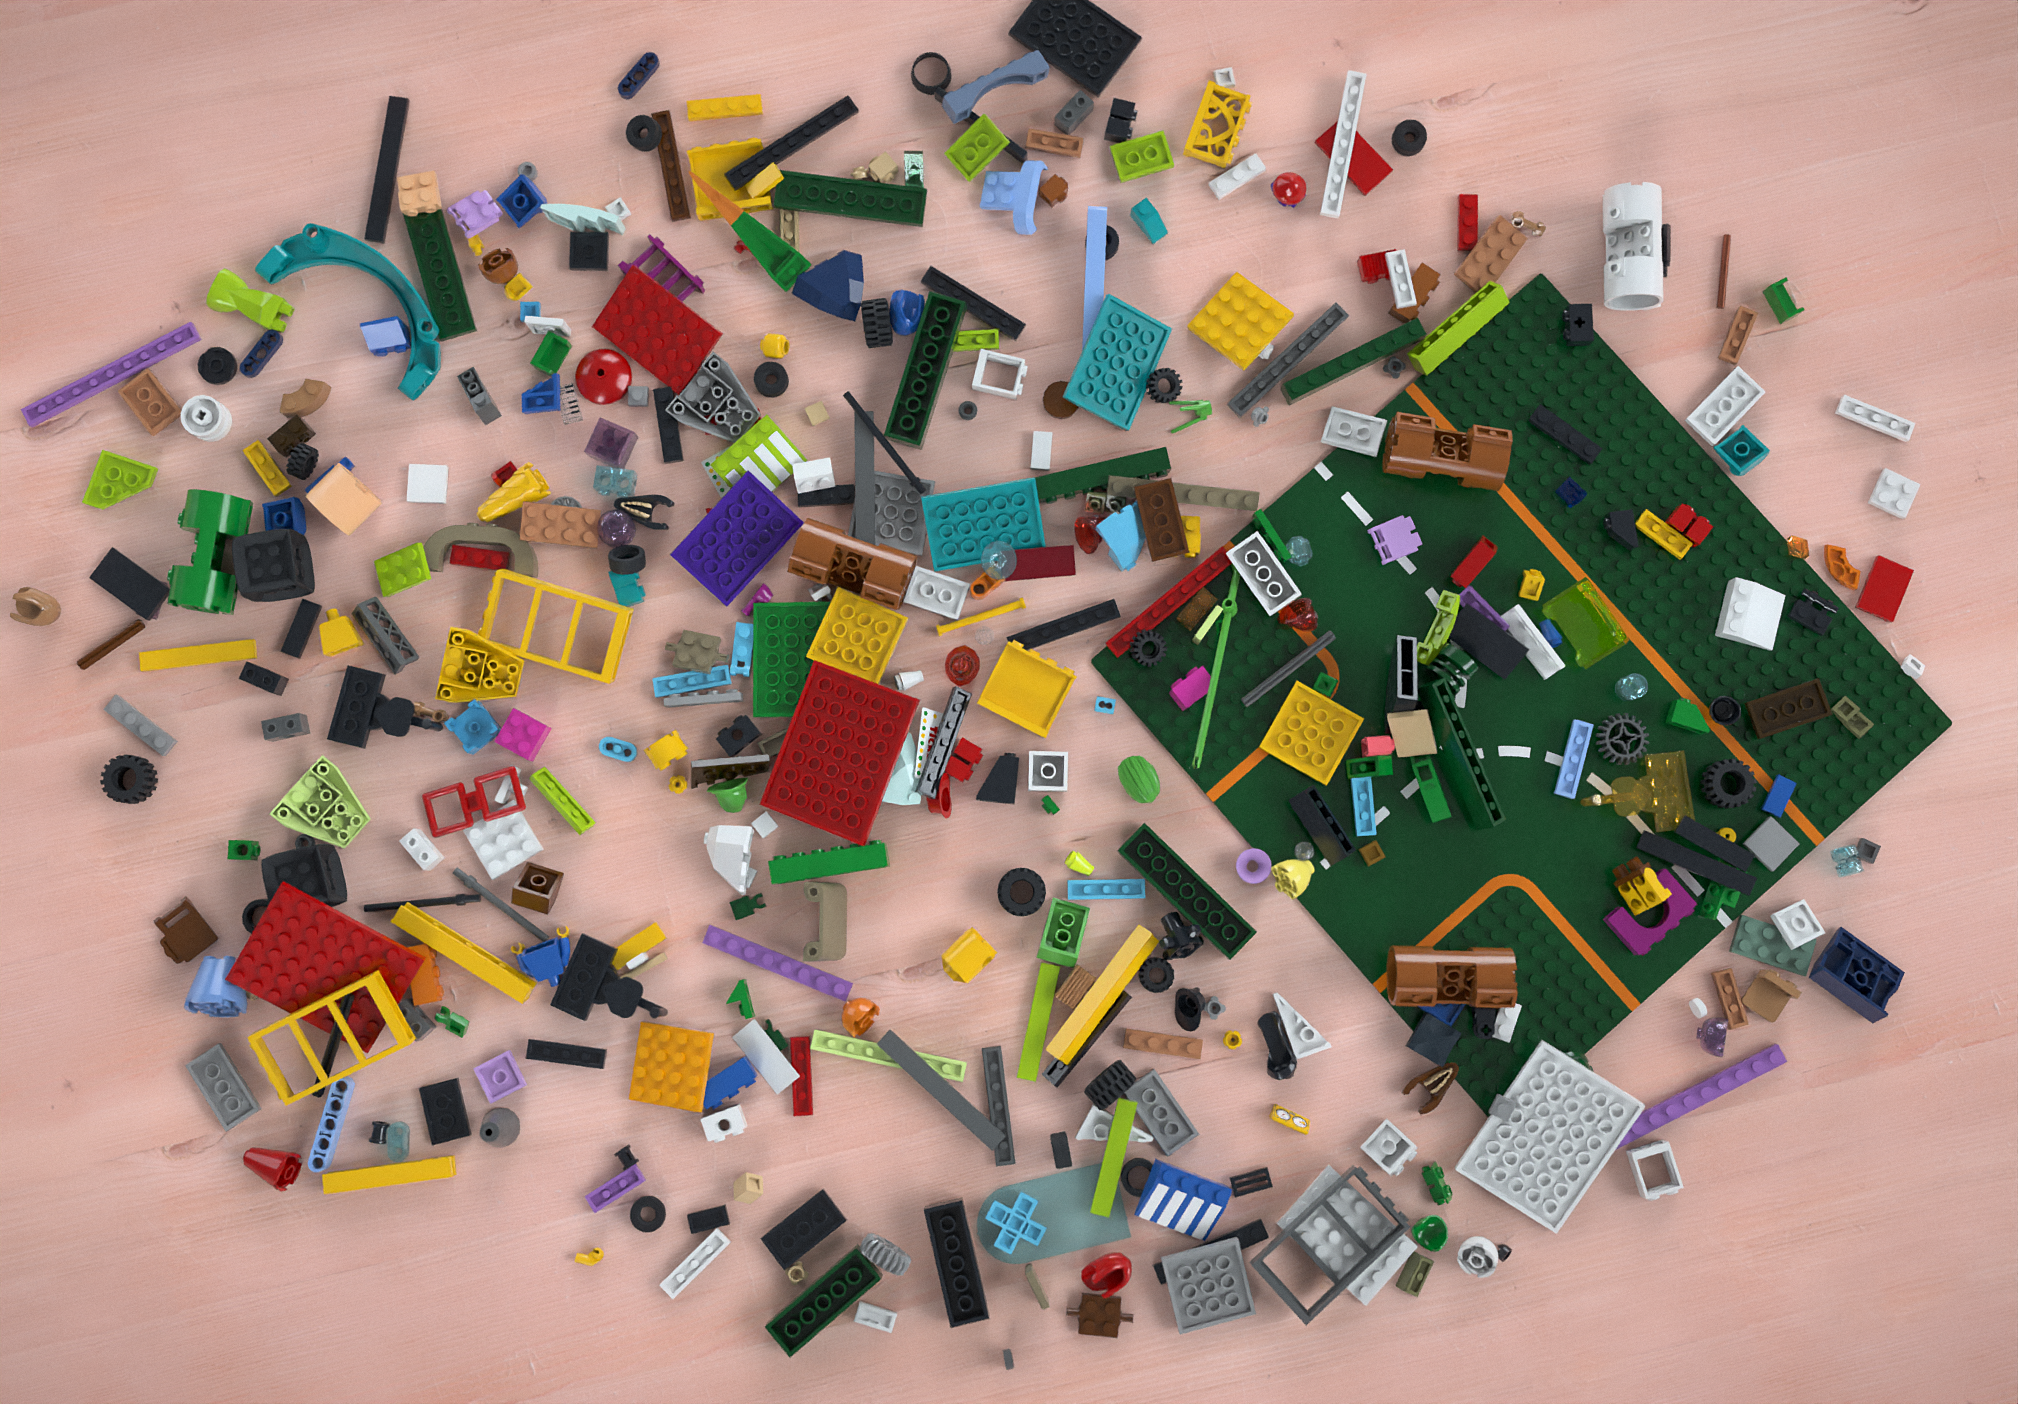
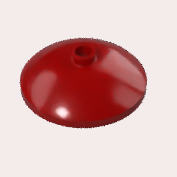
[575,349,632,405]

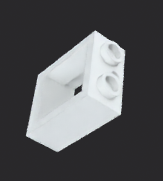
[972,349,1028,400]
[1626,1140,1684,1201]

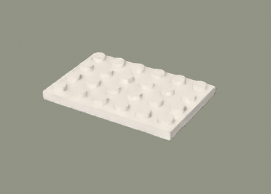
[1277,1165,1418,1306]

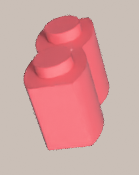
[1361,735,1395,758]

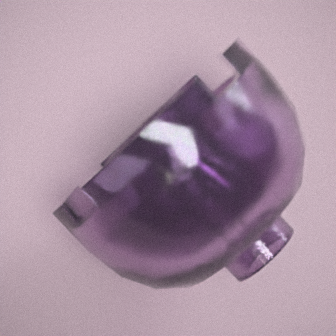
[597,509,636,548]
[1696,1017,1728,1058]

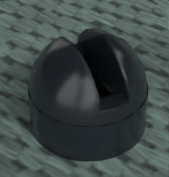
[1497,1244,1512,1262]

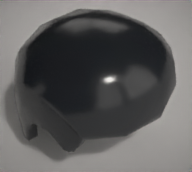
[1709,696,1741,725]

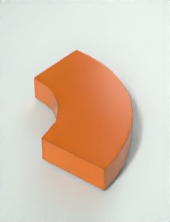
[1824,544,1861,590]

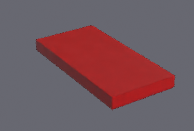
[1315,121,1393,196]

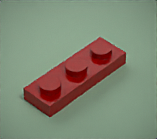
[1457,194,1478,251]
[449,545,510,571]

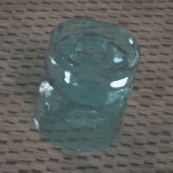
[1615,673,1648,701]
[1830,844,1864,877]

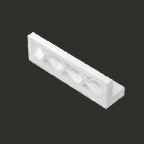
[1501,604,1565,680]

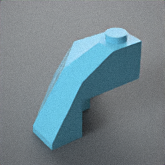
[1096,501,1146,572]

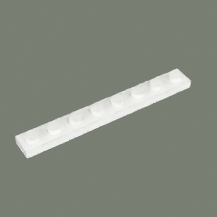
[1320,70,1367,218]

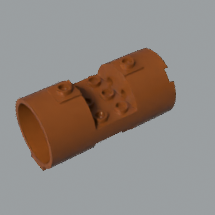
[1382,412,1513,491]
[787,518,918,610]
[1387,946,1518,1008]

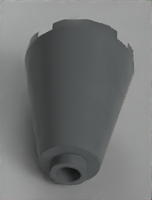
[480,1108,520,1147]

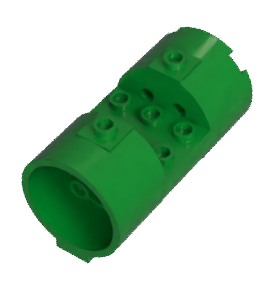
[167,489,254,615]

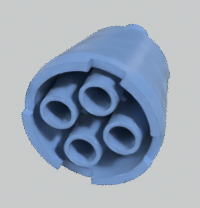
[184,956,248,1018]

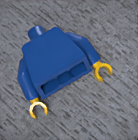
[511,926,571,987]

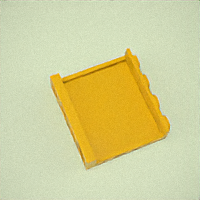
[687,138,773,221]
[977,640,1077,738]

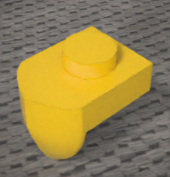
[504,272,533,301]

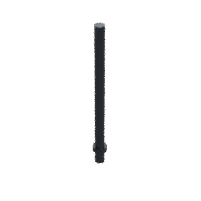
[843,391,926,495]

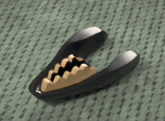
[614,495,675,530]

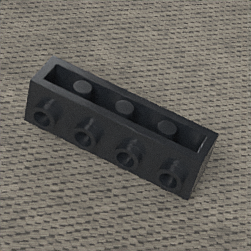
[1288,784,1356,866]

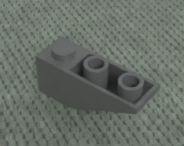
[457,367,502,425]

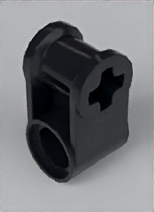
[1472,1007,1495,1039]

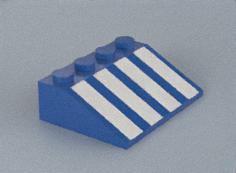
[1134,1158,1232,1241]

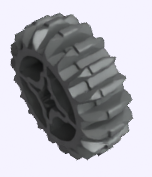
[1595,713,1649,765]

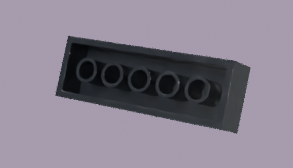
[924,1197,990,1328]

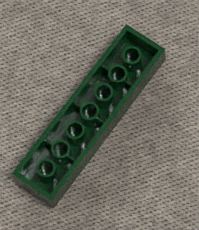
[884,291,967,450]
[1117,823,1257,960]

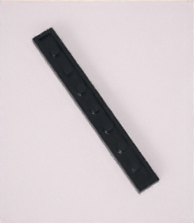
[724,95,859,191]
[364,96,410,243]

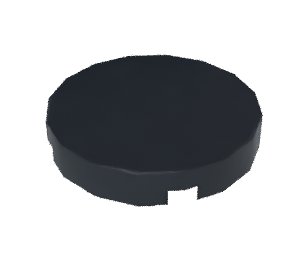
[198,347,237,385]

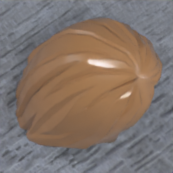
[10,587,61,626]

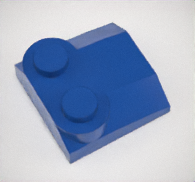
[496,174,547,228]
[262,497,306,535]

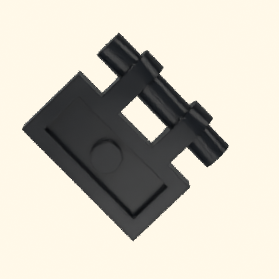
[1787,588,1839,636]

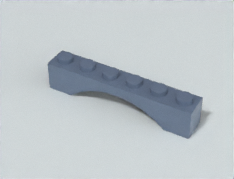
[942,50,1050,124]

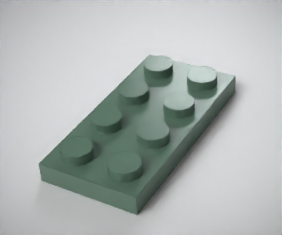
[1729,915,1817,976]

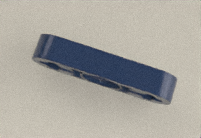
[618,52,660,100]
[240,330,283,378]

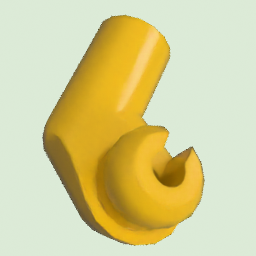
[575,1247,604,1266]

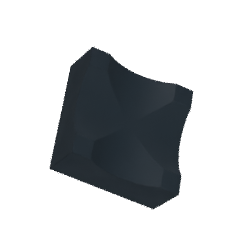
[1406,1012,1462,1067]

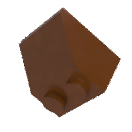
[511,862,564,915]

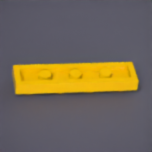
[687,94,763,121]

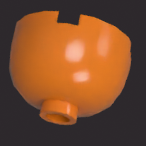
[841,998,880,1037]

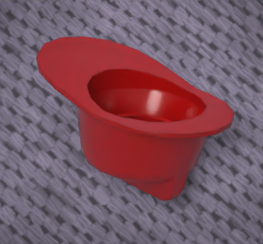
[926,773,952,819]

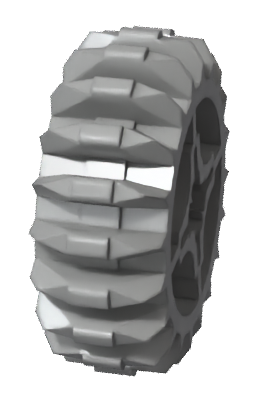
[859,1233,911,1276]

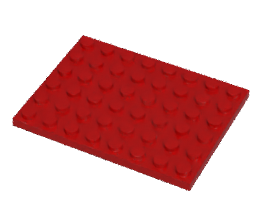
[759,660,920,846]
[225,882,426,1054]

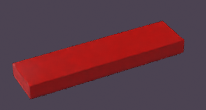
[790,1036,814,1116]

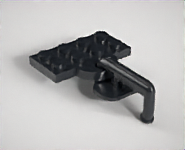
[327,665,443,749]
[550,933,668,1021]

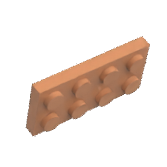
[1454,215,1528,293]
[519,502,601,548]

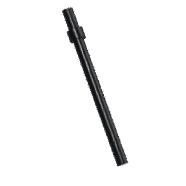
[364,894,481,912]

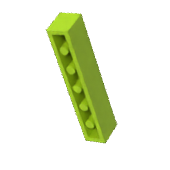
[1407,281,1510,376]

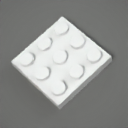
[463,800,544,880]

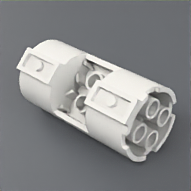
[1603,182,1664,311]

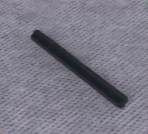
[312,993,355,1098]

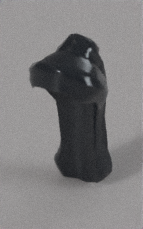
[1257,1011,1297,1080]

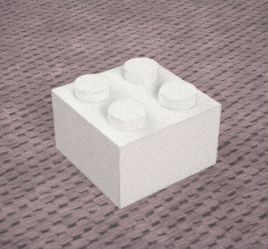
[1028,751,1068,792]

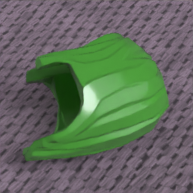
[1118,756,1160,803]

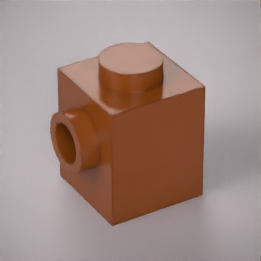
[1039,174,1068,208]

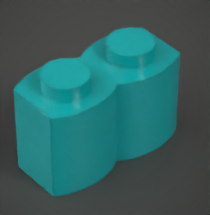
[608,571,646,607]

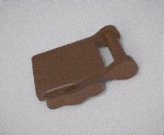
[154,896,218,964]

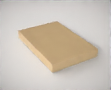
[1387,709,1437,757]

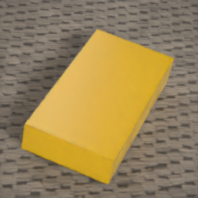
[744,163,784,199]

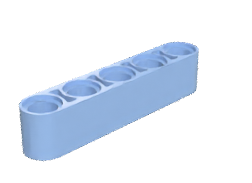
[308,1076,355,1172]

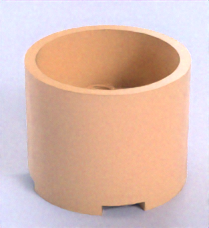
[305,463,382,536]

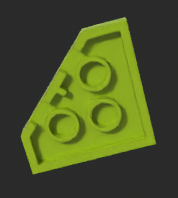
[82,450,158,510]

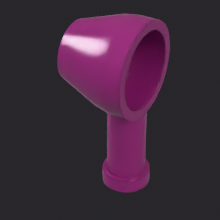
[741,583,773,616]

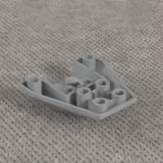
[665,352,761,443]

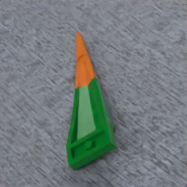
[688,171,812,292]

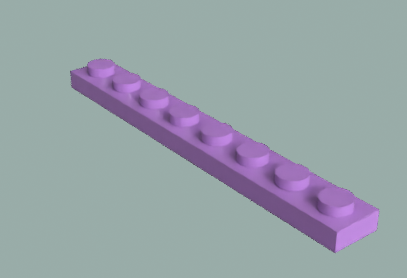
[702,925,853,1002]

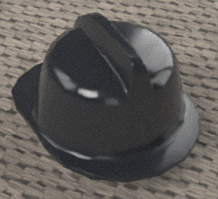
[1175,987,1206,1032]

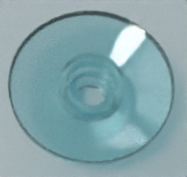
[981,541,1017,579]

